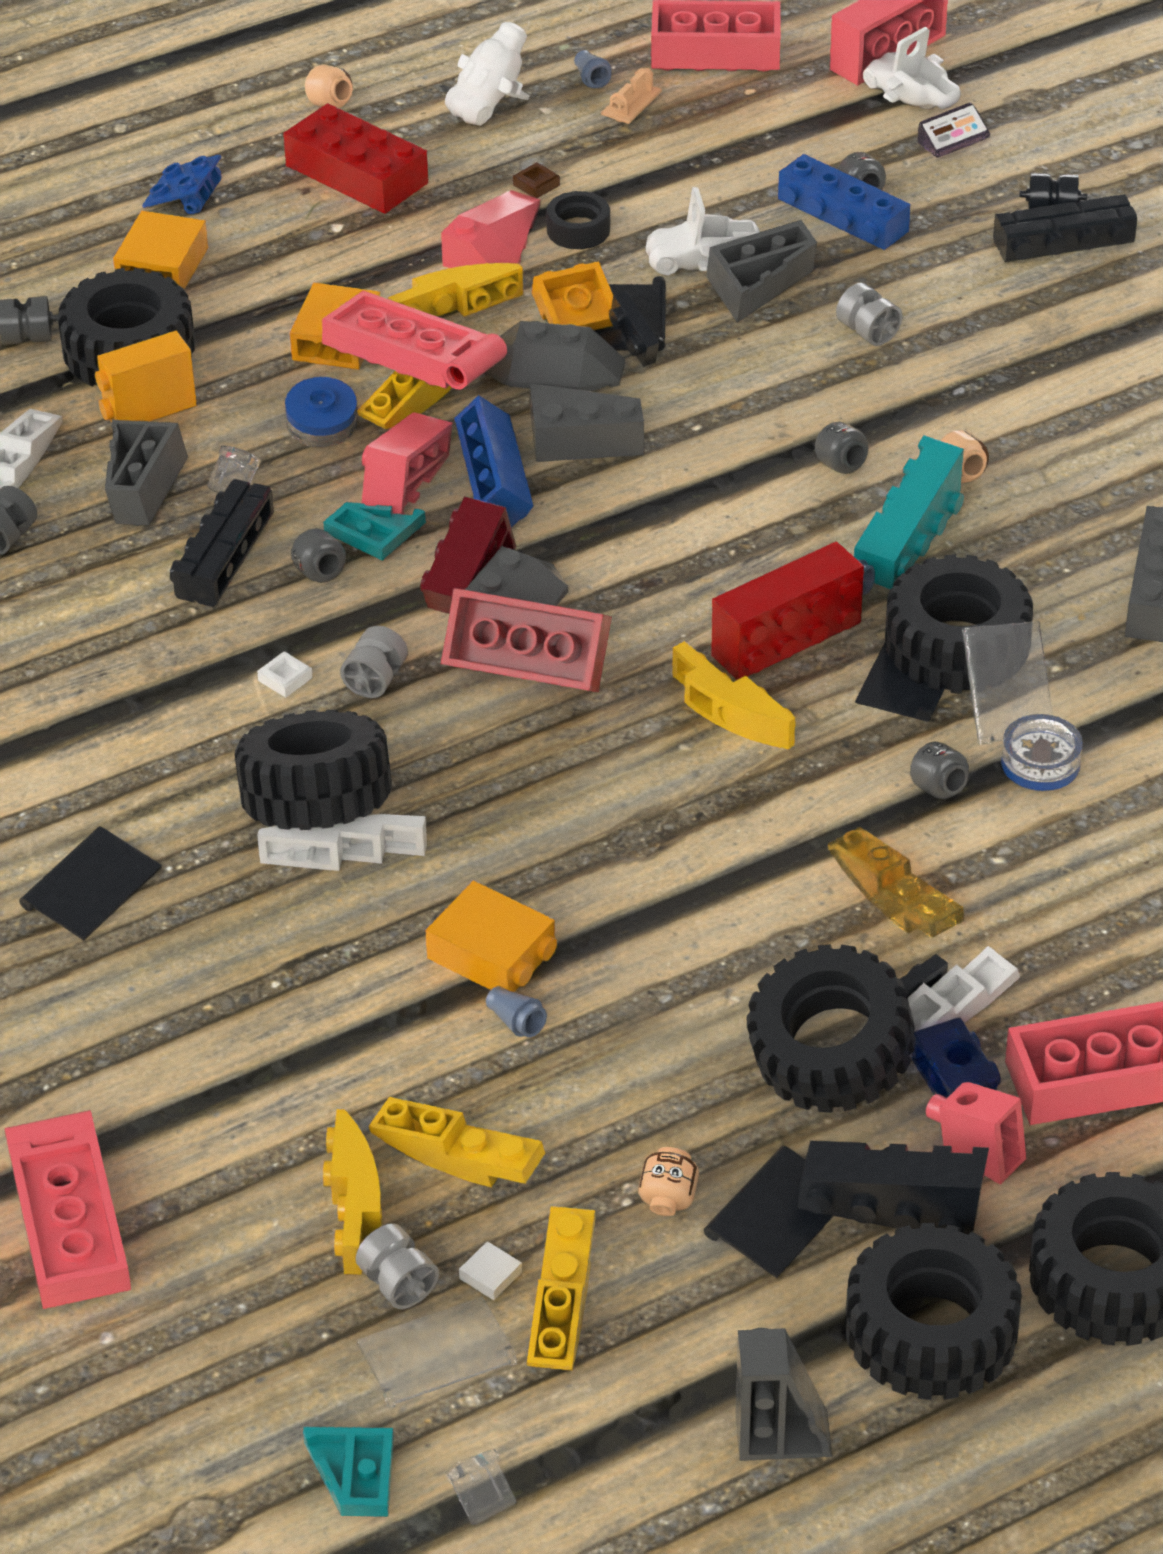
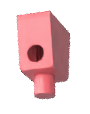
[926,1082,1027,1185]

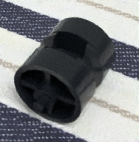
[1019,172,1087,209]

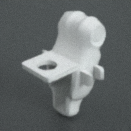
[445,22,530,126]
[863,27,961,109]
[646,187,760,275]

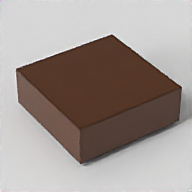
[513,162,560,198]

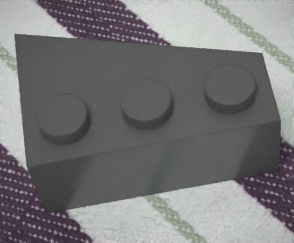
[706,220,817,323]
[529,383,644,462]
[105,420,188,526]
[736,1328,832,1461]

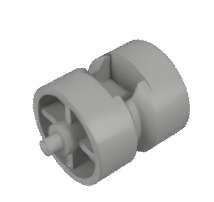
[836,283,903,346]
[340,626,408,698]
[356,1224,439,1309]

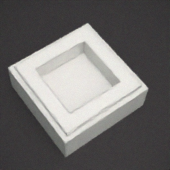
[257,651,312,698]
[459,1241,522,1300]

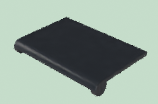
[594,276,666,351]
[855,643,946,722]
[19,826,162,941]
[704,1146,834,1278]

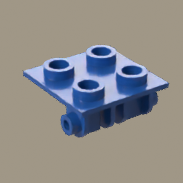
[142,154,222,214]

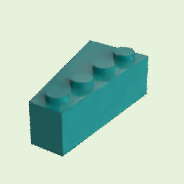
[854,435,964,589]

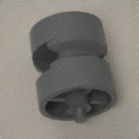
[0,296,58,345]
[0,486,37,555]

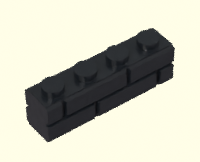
[993,194,1137,262]
[170,479,274,607]

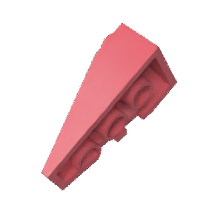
[441,190,540,268]

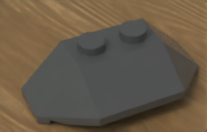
[483,321,625,391]
[465,546,568,606]

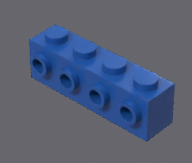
[778,154,911,250]
[454,395,534,527]

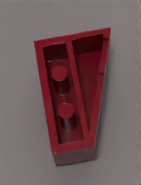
[420,496,517,614]

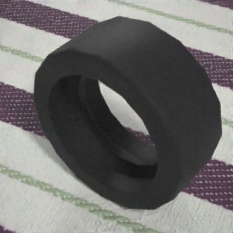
[546,191,610,250]

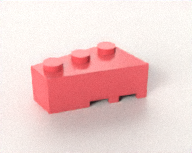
[361,412,452,515]

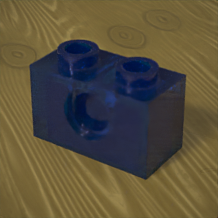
[912,1017,1001,1098]

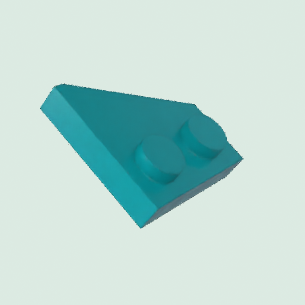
[323,502,426,561]
[303,1427,394,1517]

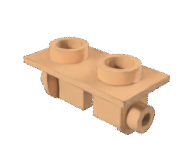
[601,68,662,124]

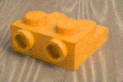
[532,261,613,330]

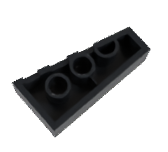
[797,1140,989,1235]

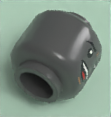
[838,152,886,190]
[815,421,869,474]
[291,528,346,583]
[910,741,969,799]

